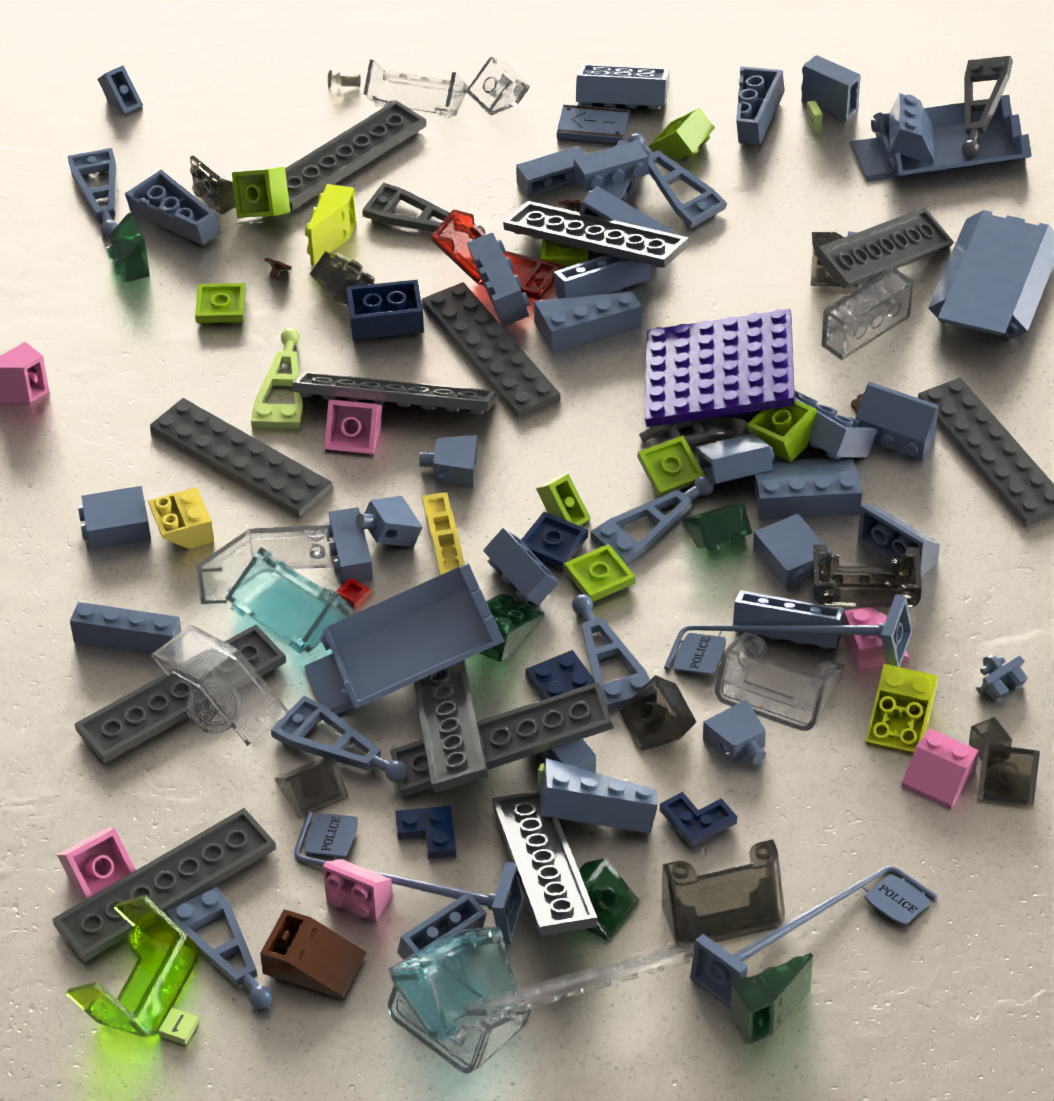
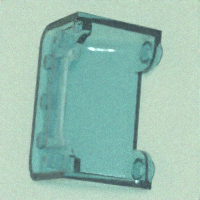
[225,547,354,654]
[389,927,519,1041]

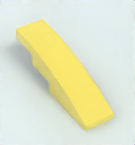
[422,492,464,575]

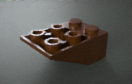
[260,909,366,999]

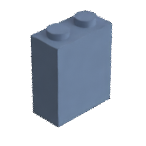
[801,55,861,121]
[696,433,775,484]
[78,486,151,549]
[753,513,831,589]

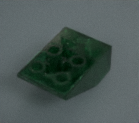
[480,594,545,662]
[730,953,813,1045]

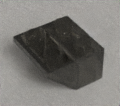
[190,155,236,215]
[310,251,376,305]

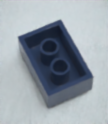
[346,279,424,340]

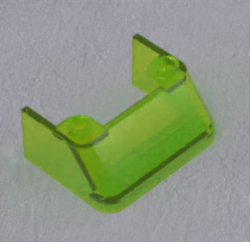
[66,895,199,1037]

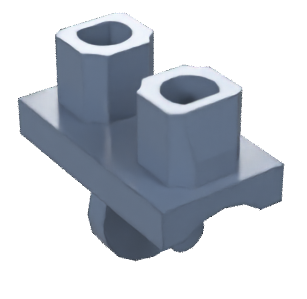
[976,654,1028,702]

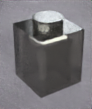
[969,717,1012,767]

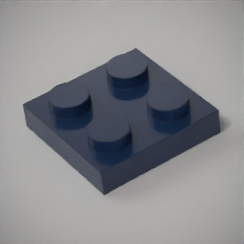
[521,512,588,569]
[525,650,595,700]

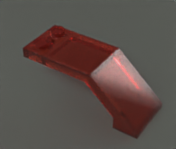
[431,209,561,300]

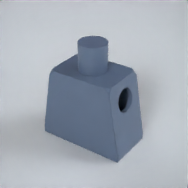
[419,435,478,487]
[356,496,423,547]
[703,700,766,764]

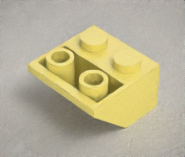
[148,487,214,549]

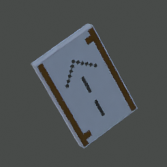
[556,104,630,144]

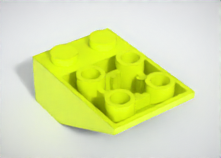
[305,184,357,265]
[865,664,938,753]

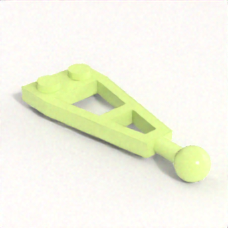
[251,328,304,429]

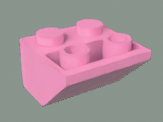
[0,342,50,403]
[323,859,393,921]

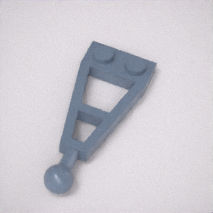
[627,133,727,228]
[67,148,119,238]
[590,476,714,565]
[572,594,656,711]
[271,696,407,783]
[167,886,273,1009]

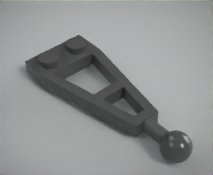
[962,55,1013,158]
[362,182,486,241]

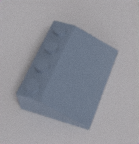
[575,64,670,110]
[752,457,862,520]

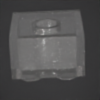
[465,56,531,116]

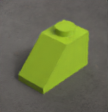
[535,473,591,526]

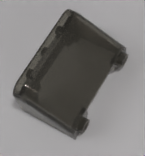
[811,544,922,608]
[662,839,785,948]

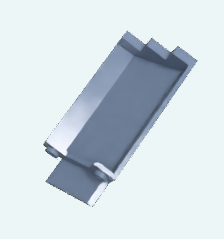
[850,94,1032,182]
[928,210,1054,340]
[304,563,504,715]

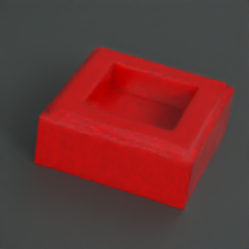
[334,578,371,610]

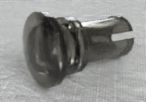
[327,69,361,91]

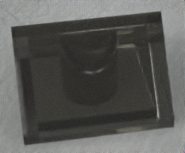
[977,743,1040,806]
[275,757,349,819]

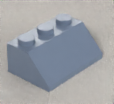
[889,93,934,165]
[855,382,939,460]
[858,503,940,579]

